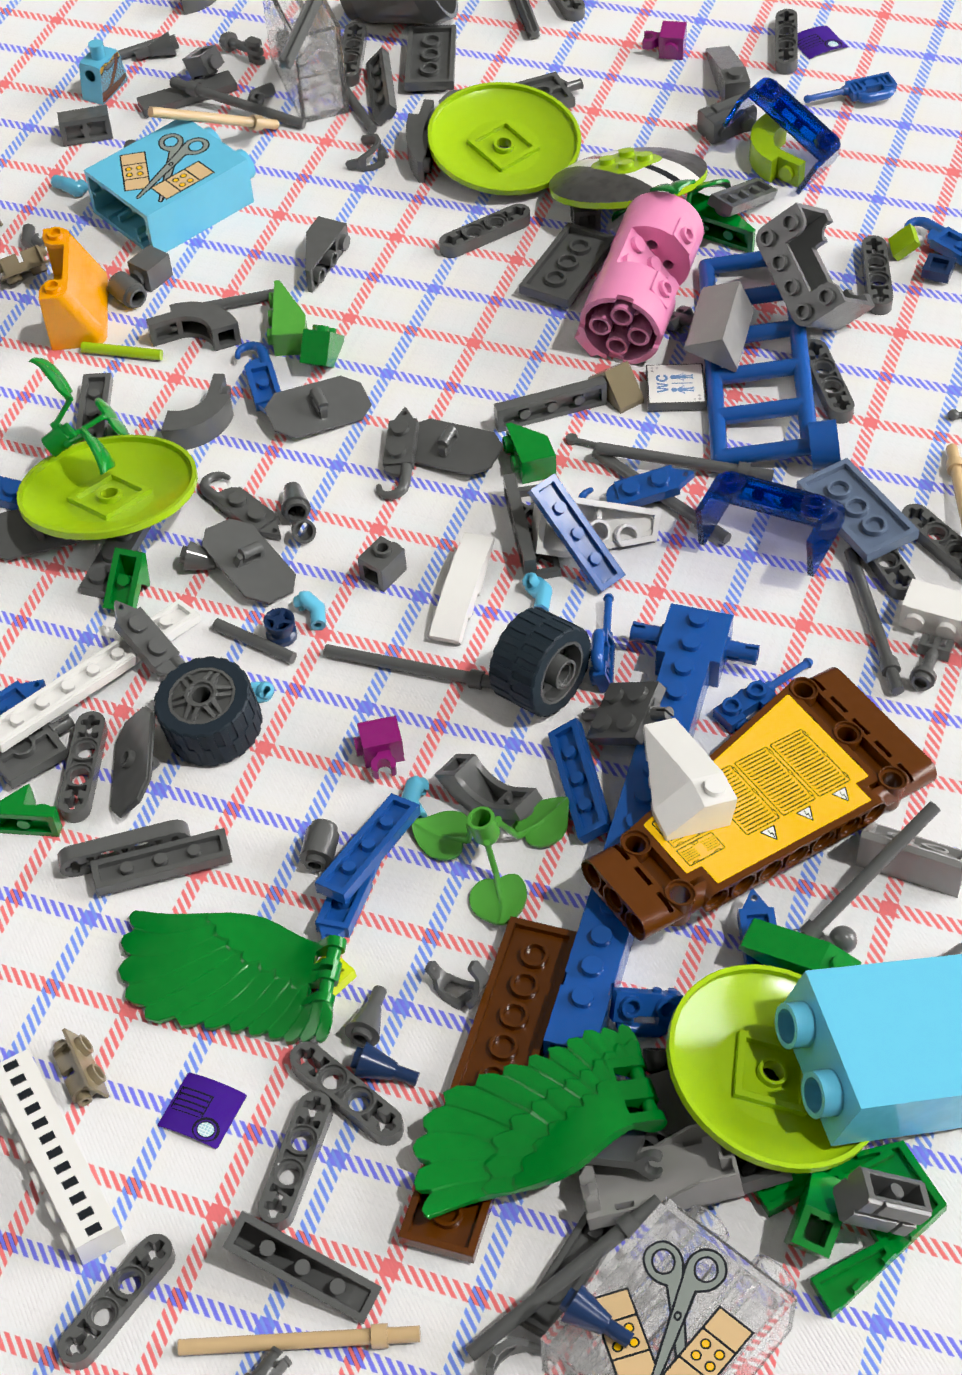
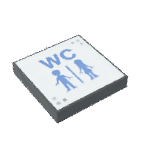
[646,363,706,412]

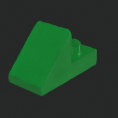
[102,547,150,610]
[0,784,62,837]

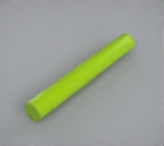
[80,342,163,361]

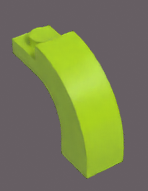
[749,112,806,188]

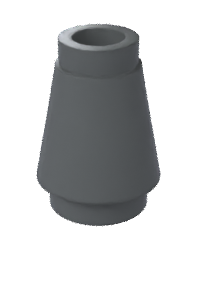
[281,482,311,523]

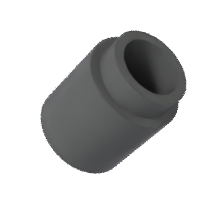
[107,271,147,308]
[299,819,339,872]

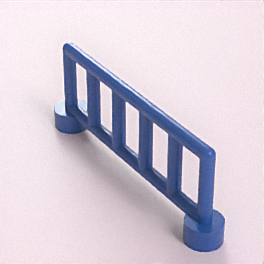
[698,251,841,470]

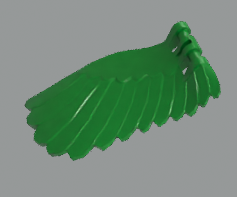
[118,910,347,1045]
[413,1024,667,1219]

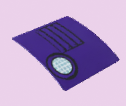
[798,26,848,59]
[157,1072,247,1149]

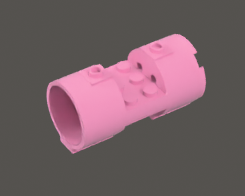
[574,192,704,364]

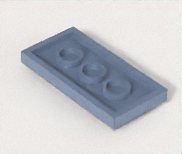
[797,458,919,563]

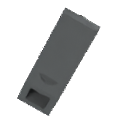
[305,216,350,293]

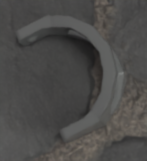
[345,133,389,172]
[425,960,489,1010]
[486,1337,546,1375]

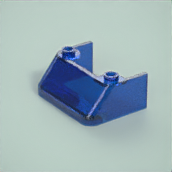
[722,78,841,195]
[695,471,845,577]

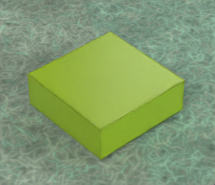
[888,223,921,261]

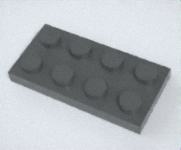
[404,25,457,92]
[519,222,615,309]

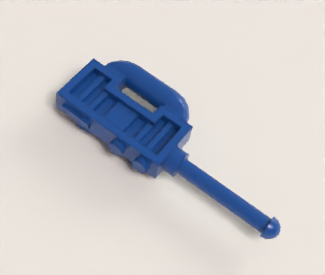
[803,72,897,103]
[589,593,615,693]
[713,658,813,734]
[609,987,683,1038]

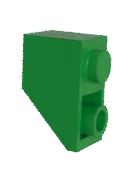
[299,324,345,368]
[502,423,556,484]
[784,1171,842,1259]

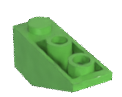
[267,280,308,356]

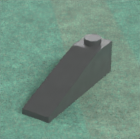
[705,46,750,102]
[223,1211,382,1324]

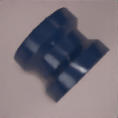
[263,608,297,647]

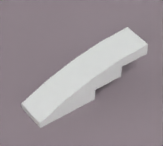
[429,532,495,645]

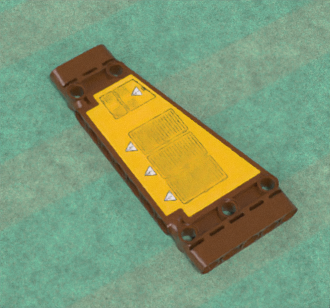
[581,667,937,941]

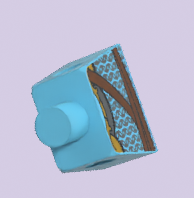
[79,39,128,105]

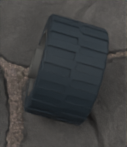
[489,607,591,717]
[154,656,263,767]

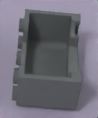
[756,202,875,331]

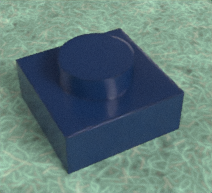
[921,253,956,284]

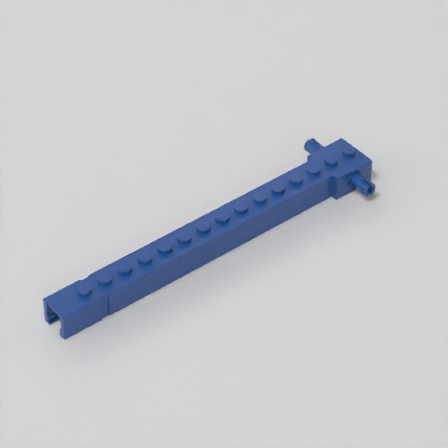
[543,603,760,1058]

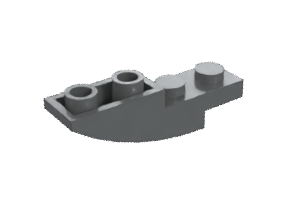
[406,99,435,183]

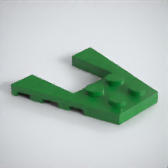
[753,1140,947,1319]

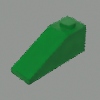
[691,192,756,253]
[738,918,862,975]

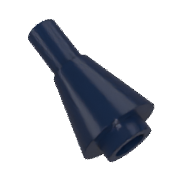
[350,1042,420,1087]
[558,1285,634,1349]

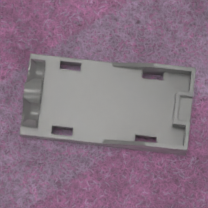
[579,1124,745,1230]

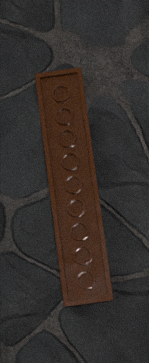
[398,916,577,1264]

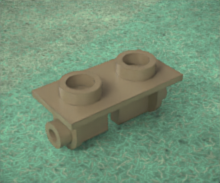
[0,245,50,285]
[52,1028,110,1107]

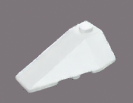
[531,496,662,558]
[643,718,738,841]

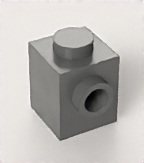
[127,245,173,292]
[357,536,407,592]

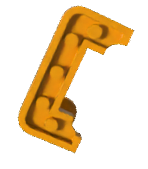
[39,227,109,351]

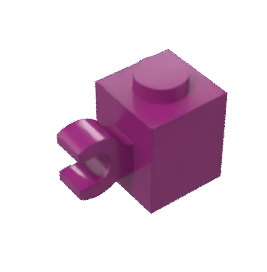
[642,21,687,60]
[353,715,405,779]

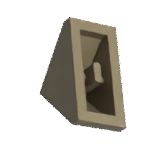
[588,361,644,414]

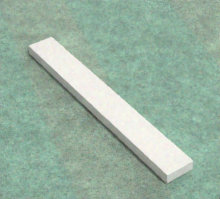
[0,599,201,753]

